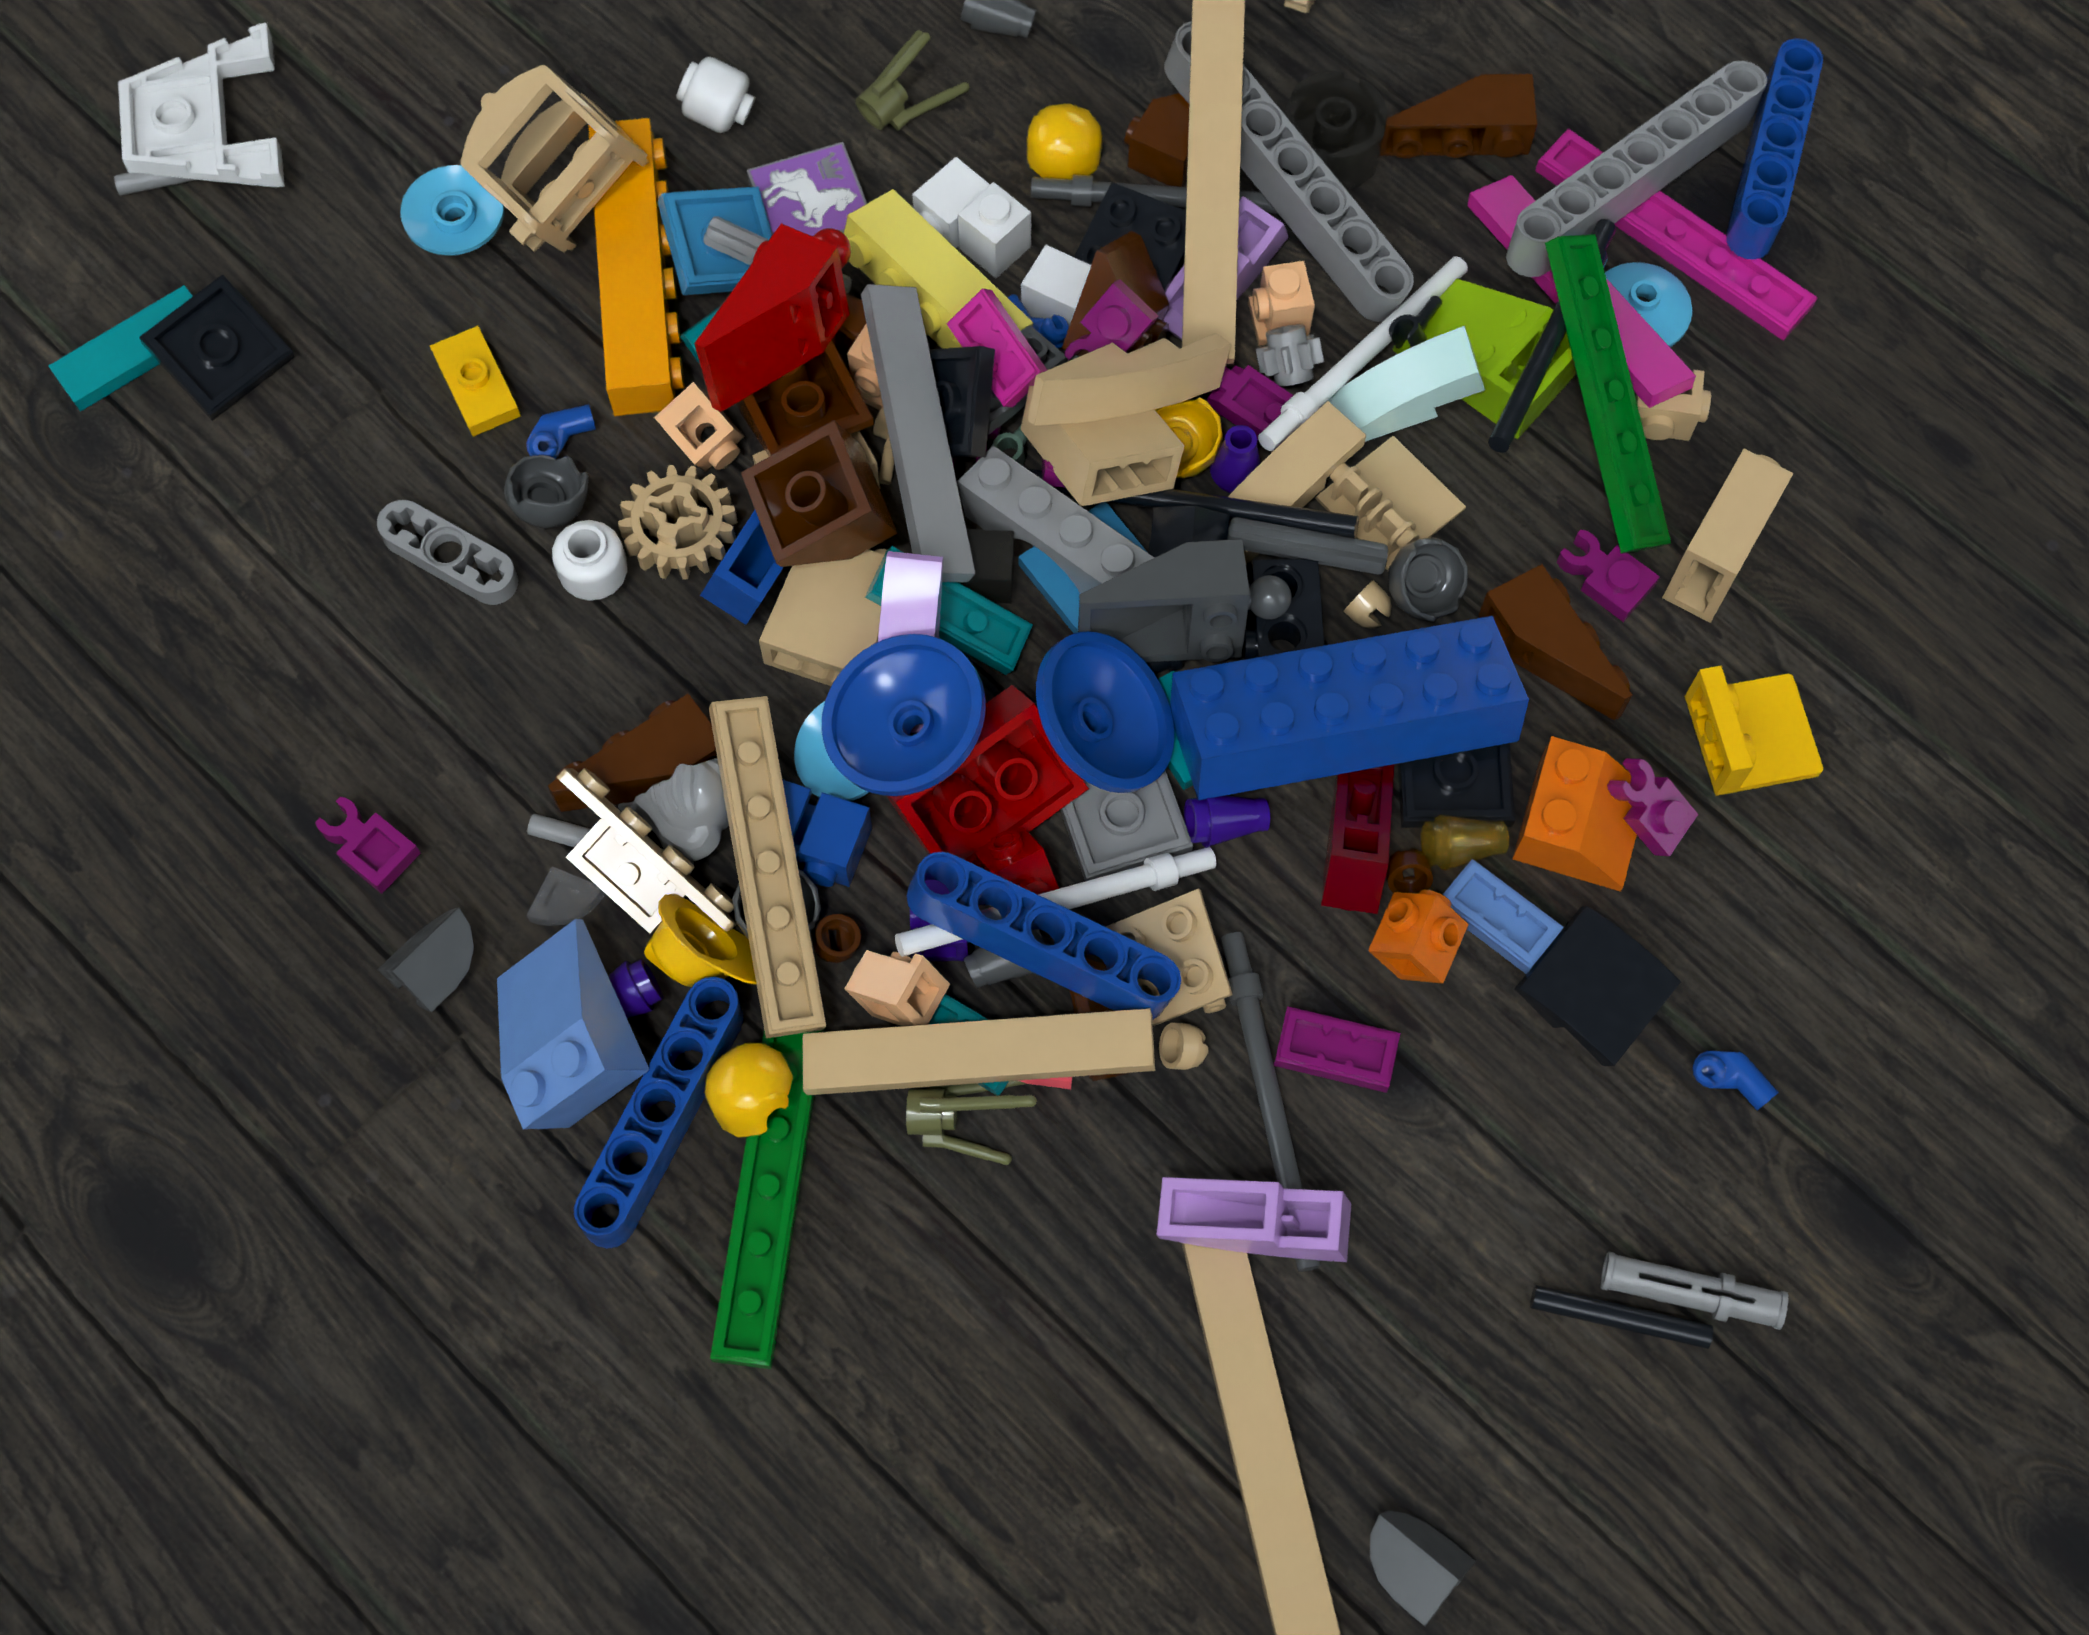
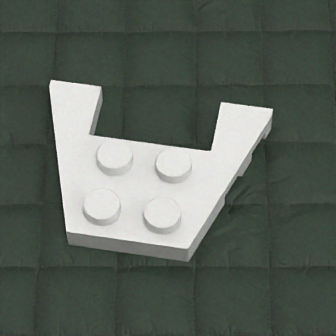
[118,23,284,187]

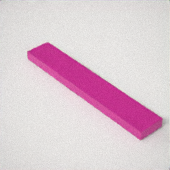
[1535,129,1818,341]
[1468,175,1696,408]

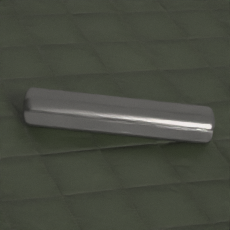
[1227,517,1389,575]

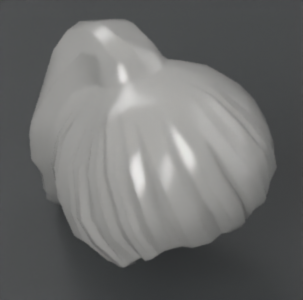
[618,758,729,862]

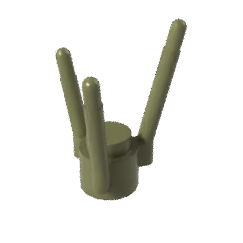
[855,30,970,131]
[906,1081,1037,1165]

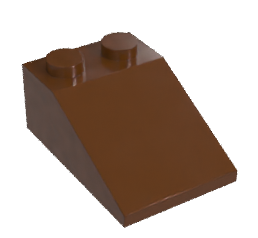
[736,340,874,457]

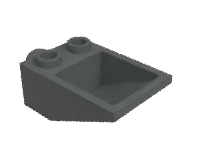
[1078,539,1292,662]

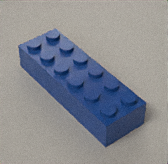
[1170,616,1529,800]

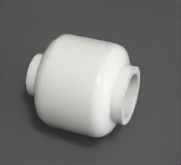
[676,57,755,133]
[552,520,627,601]

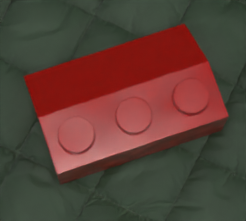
[887,685,1089,867]

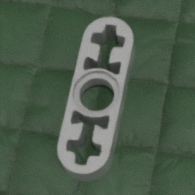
[377,500,518,605]

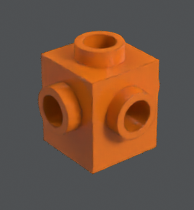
[1368,890,1469,984]

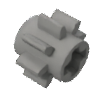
[1256,324,1324,386]

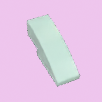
[1323,326,1485,442]

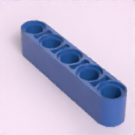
[1726,38,1823,260]
[906,852,1181,1020]
[574,977,744,1249]

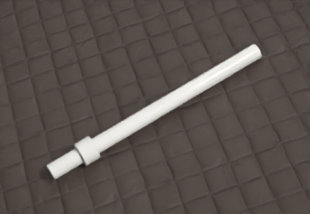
[1258,256,1468,451]
[895,847,1216,957]

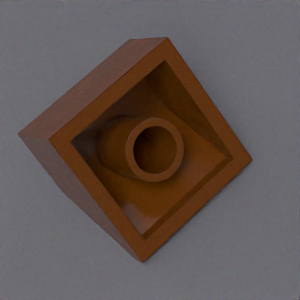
[1062,231,1169,357]
[741,420,897,567]

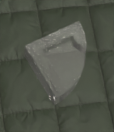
[527,866,605,926]

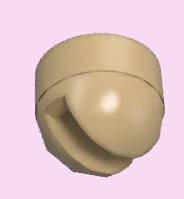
[1343,580,1392,629]
[1159,1023,1208,1070]

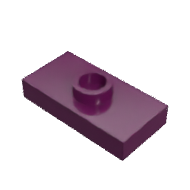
[1274,1006,1400,1093]

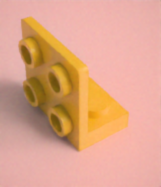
[1685,666,1823,796]

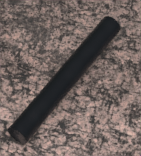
[1530,1285,1713,1349]

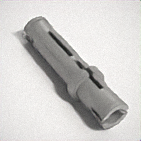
[1600,1252,1788,1330]

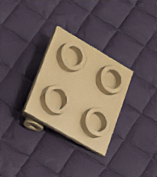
[1316,436,1466,570]
[1106,889,1233,1026]

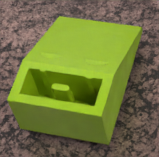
[1393,279,1577,439]

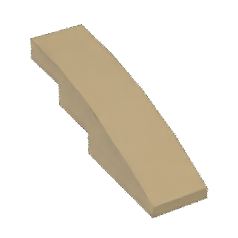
[1027,333,1231,426]
[1228,401,1366,565]

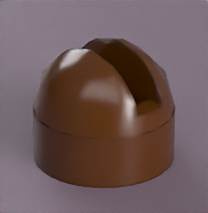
[1386,848,1433,894]
[813,914,861,963]

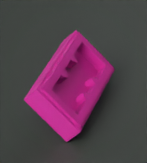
[946,288,1047,408]

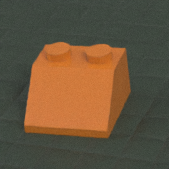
[1512,736,1637,892]

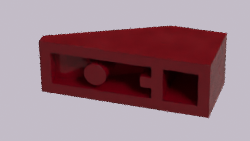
[1321,764,1394,914]

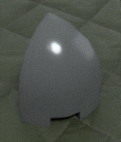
[377,907,474,1012]
[1370,1511,1476,1626]

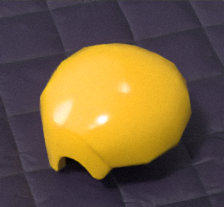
[1027,103,1102,180]
[1154,397,1223,478]
[704,1043,793,1138]

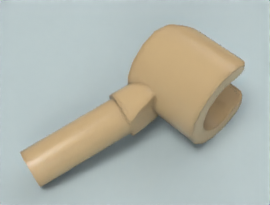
[873,408,894,485]

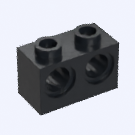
[1243,559,1324,660]

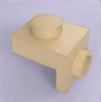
[1635,370,1711,441]

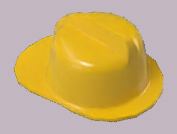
[644,894,757,987]

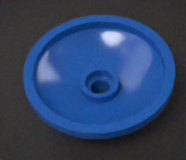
[1036,631,1174,793]
[821,634,986,796]

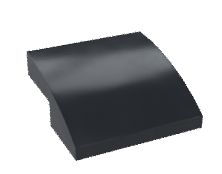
[1515,906,1681,1066]

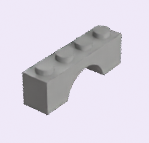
[957,446,1154,594]

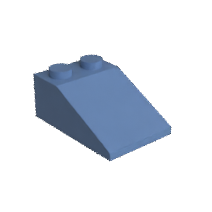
[497,919,650,1129]

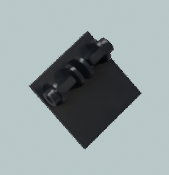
[1074,182,1186,293]

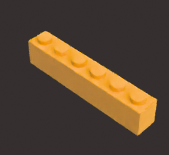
[588,118,684,416]

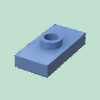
[1443,859,1564,974]

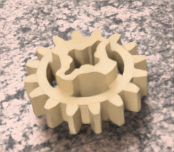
[618,465,738,580]

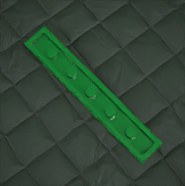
[1545,234,1671,554]
[710,1028,825,1369]

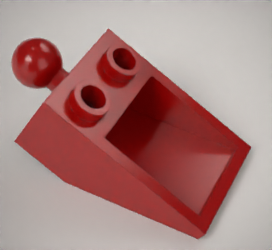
[694,223,851,412]

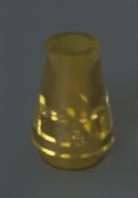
[1421,815,1509,871]

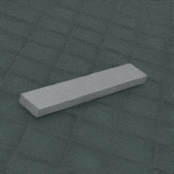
[861,284,975,582]

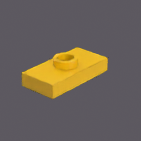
[430,326,521,437]

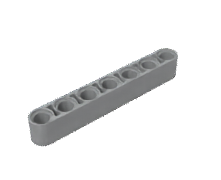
[1164,21,1414,322]
[1506,61,1767,277]

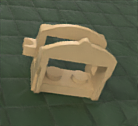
[461,65,649,253]

